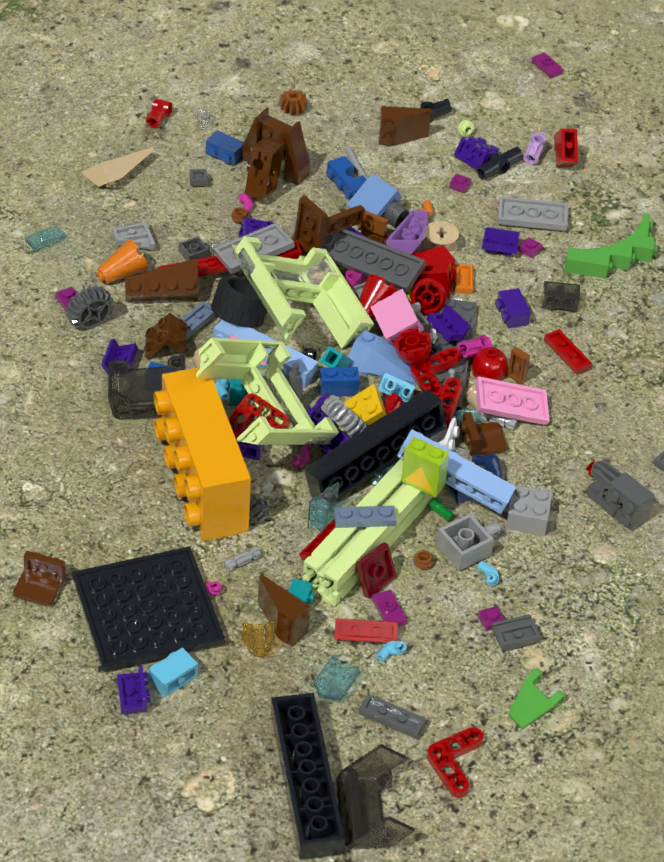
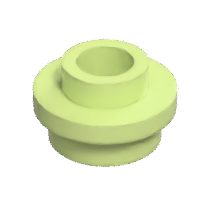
[458,120,474,137]

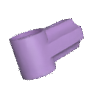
[523,132,546,165]

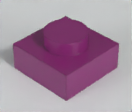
[449,174,472,194]
[518,237,543,259]
[478,606,505,632]

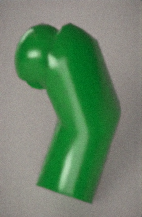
[429,497,453,521]

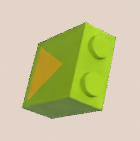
[401,437,450,497]

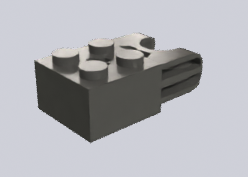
[587,461,655,532]

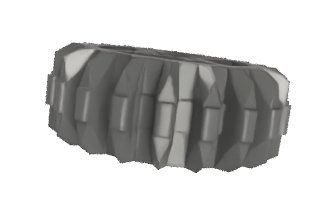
[66,285,115,331]

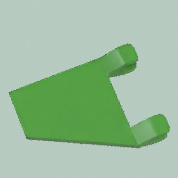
[508,668,565,730]

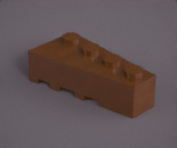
[125,258,199,301]

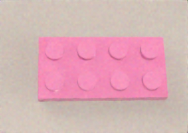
[475,376,550,425]

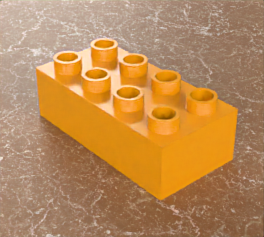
[154,367,251,541]

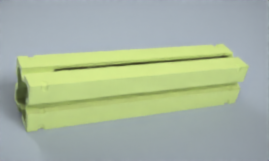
[302,459,434,607]

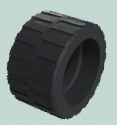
[211,276,267,328]

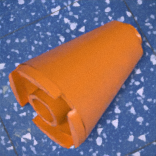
[96,239,148,284]

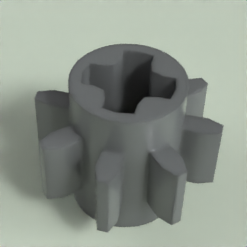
[249,497,271,522]

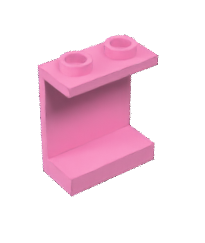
[371,289,424,347]

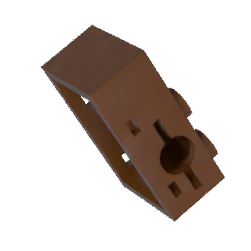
[244,136,285,200]

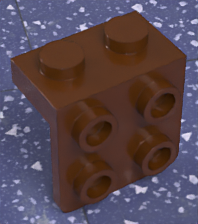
[144,313,187,359]
[460,412,507,456]
[13,550,66,606]

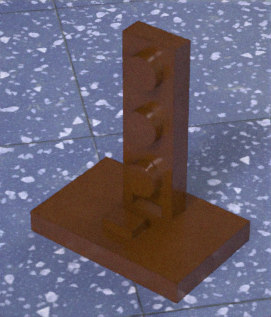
[293,196,365,253]

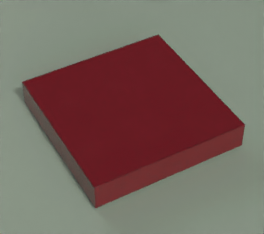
[356,542,397,598]

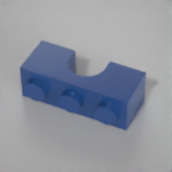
[326,156,367,200]

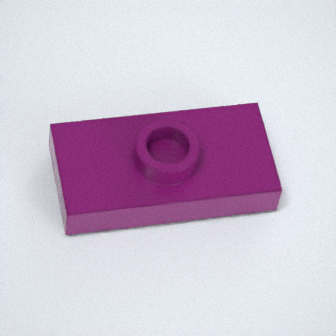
[531,52,564,79]
[372,589,407,627]

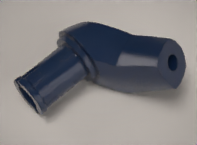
[472,453,504,479]

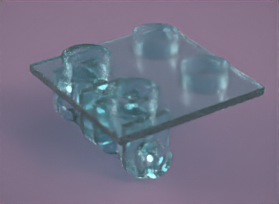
[307,482,339,532]

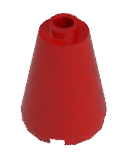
[359,274,398,321]

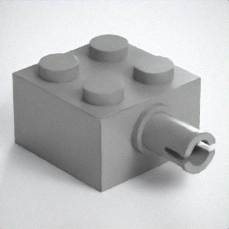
[489,485,552,536]
[436,513,501,571]

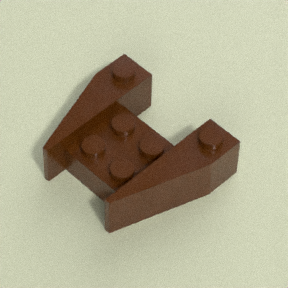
[242,107,310,185]

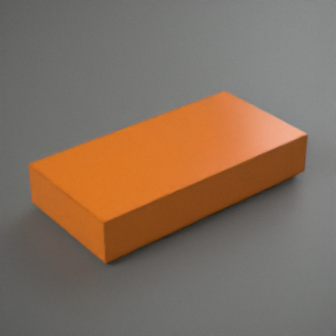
[455,264,473,294]

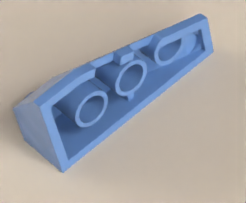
[348,330,422,385]

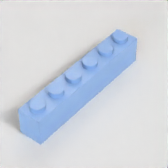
[213,319,318,388]
[397,429,516,514]

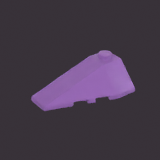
[386,210,428,255]

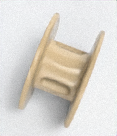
[423,221,459,255]

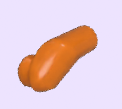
[418,200,433,217]

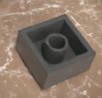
[179,236,209,261]

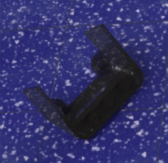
[336,744,415,849]

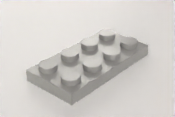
[498,196,568,231]
[214,222,294,274]

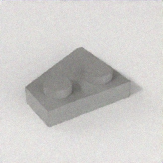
[112,222,156,250]

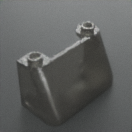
[108,355,187,420]

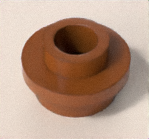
[231,207,249,223]
[413,550,434,569]

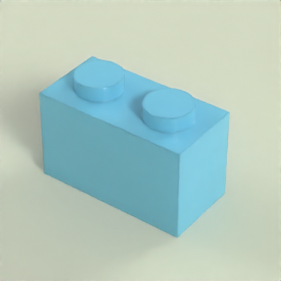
[149,648,198,698]

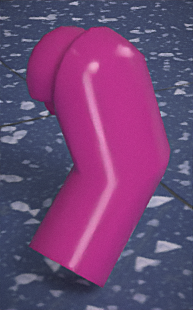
[238,193,254,214]
[291,446,310,469]
[205,581,222,595]

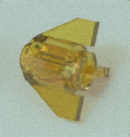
[241,621,276,657]

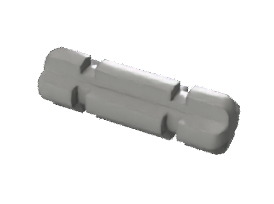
[480,412,517,430]
[224,546,261,571]

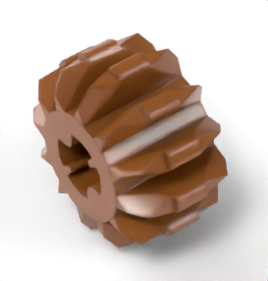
[280,89,307,115]

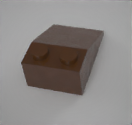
[379,106,431,146]
[258,574,310,647]

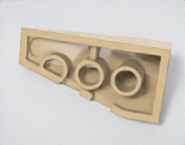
[82,147,154,188]

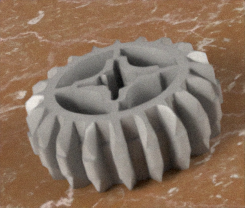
[321,395,368,437]

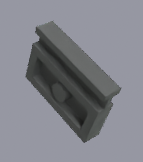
[491,614,541,651]

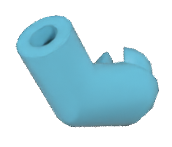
[215,379,231,400]
[477,561,499,586]
[376,641,407,662]

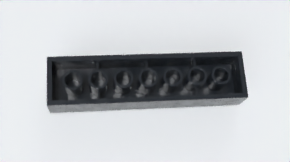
[304,389,447,508]
[270,693,345,860]

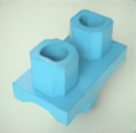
[378,372,415,403]

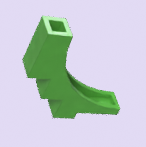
[564,213,657,279]

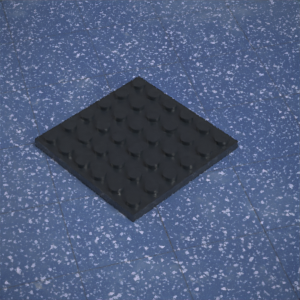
[72,546,225,672]

